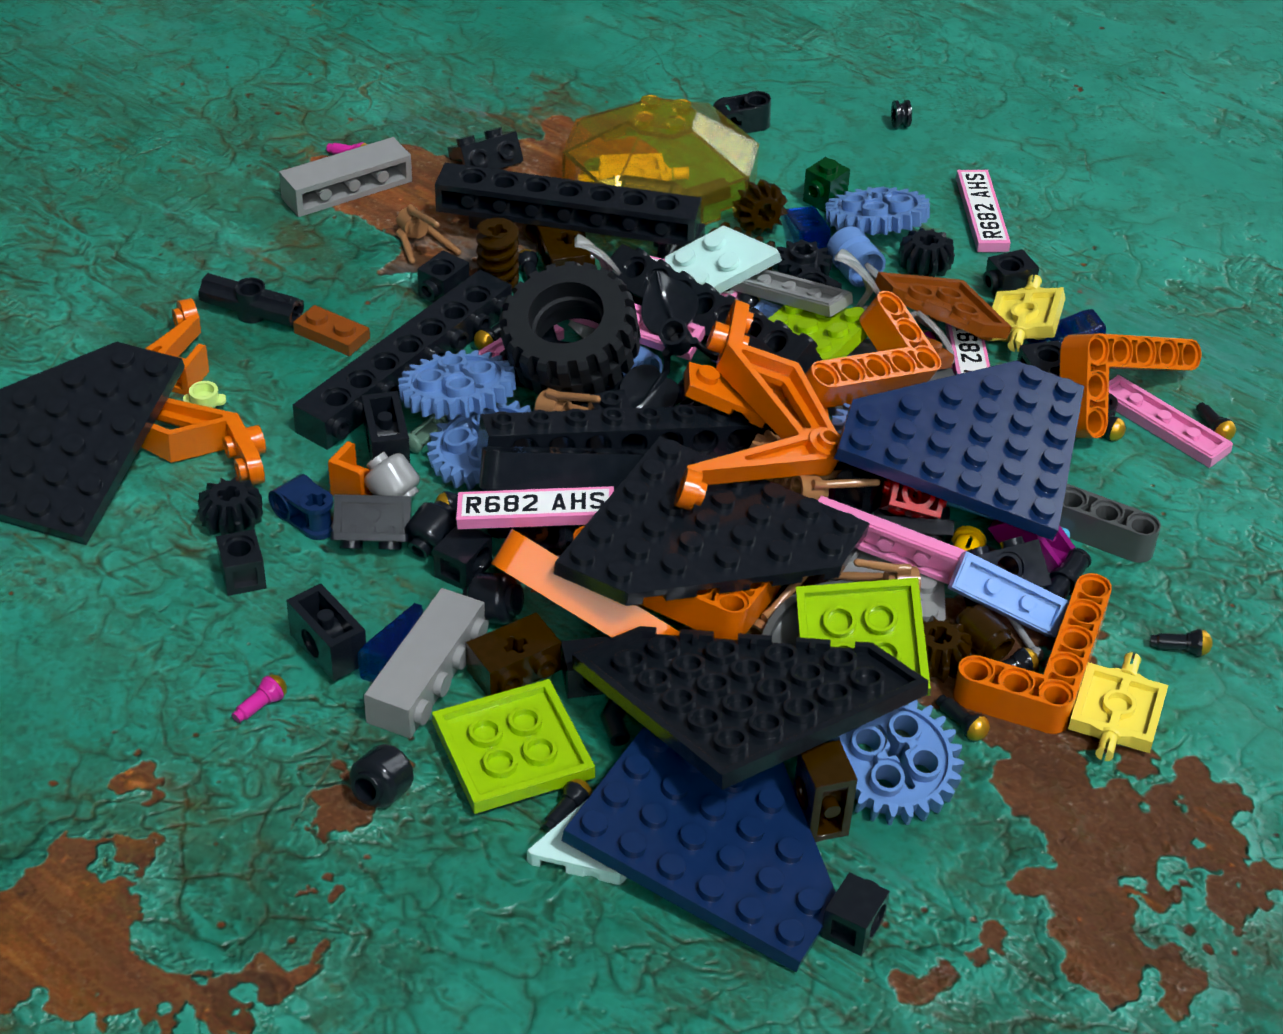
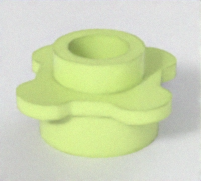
[183,381,227,408]

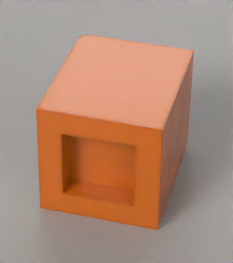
[160,344,209,395]
[328,441,372,496]

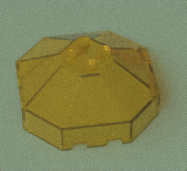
[562,95,759,225]

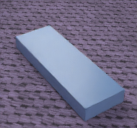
[947,551,1069,638]

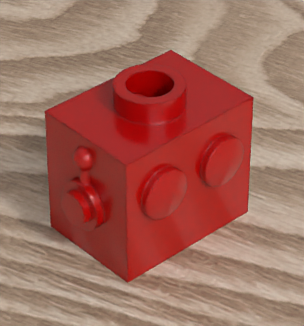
[879,478,947,519]

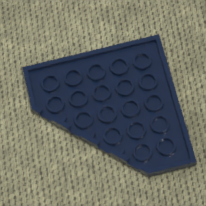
[834,360,1084,541]
[561,726,836,972]

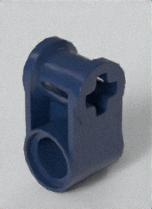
[268,474,334,540]

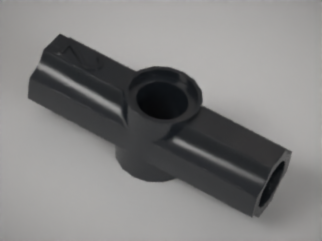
[198,273,304,328]

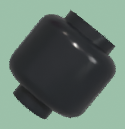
[404,501,457,559]
[462,572,524,625]
[349,744,414,808]

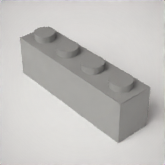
[279,137,412,217]
[364,588,488,739]

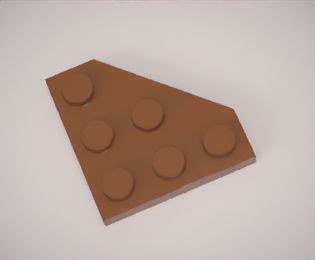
[875,272,1012,341]

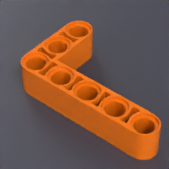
[805,291,942,409]
[1060,333,1202,438]
[573,526,780,640]
[491,529,680,638]
[953,573,1112,734]

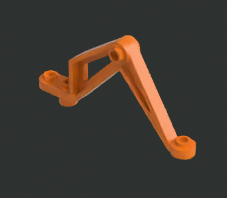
[141,298,266,485]
[674,299,840,511]

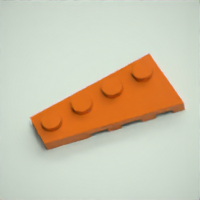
[684,362,829,428]

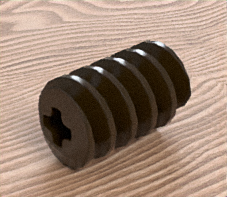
[476,217,519,289]

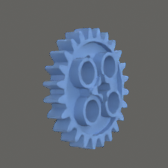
[825,187,930,235]
[398,350,516,420]
[427,401,531,491]
[829,700,964,825]

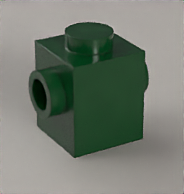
[803,157,850,213]

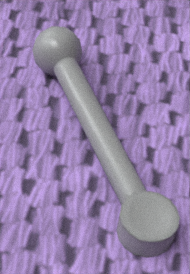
[1002,615,1044,661]

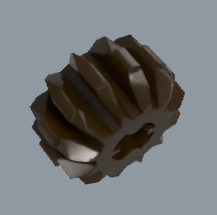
[732,179,788,236]
[923,615,972,683]

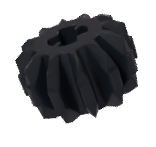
[899,227,955,277]
[198,476,263,535]

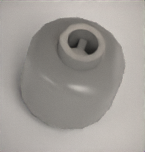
[364,452,420,497]

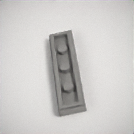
[730,269,853,317]

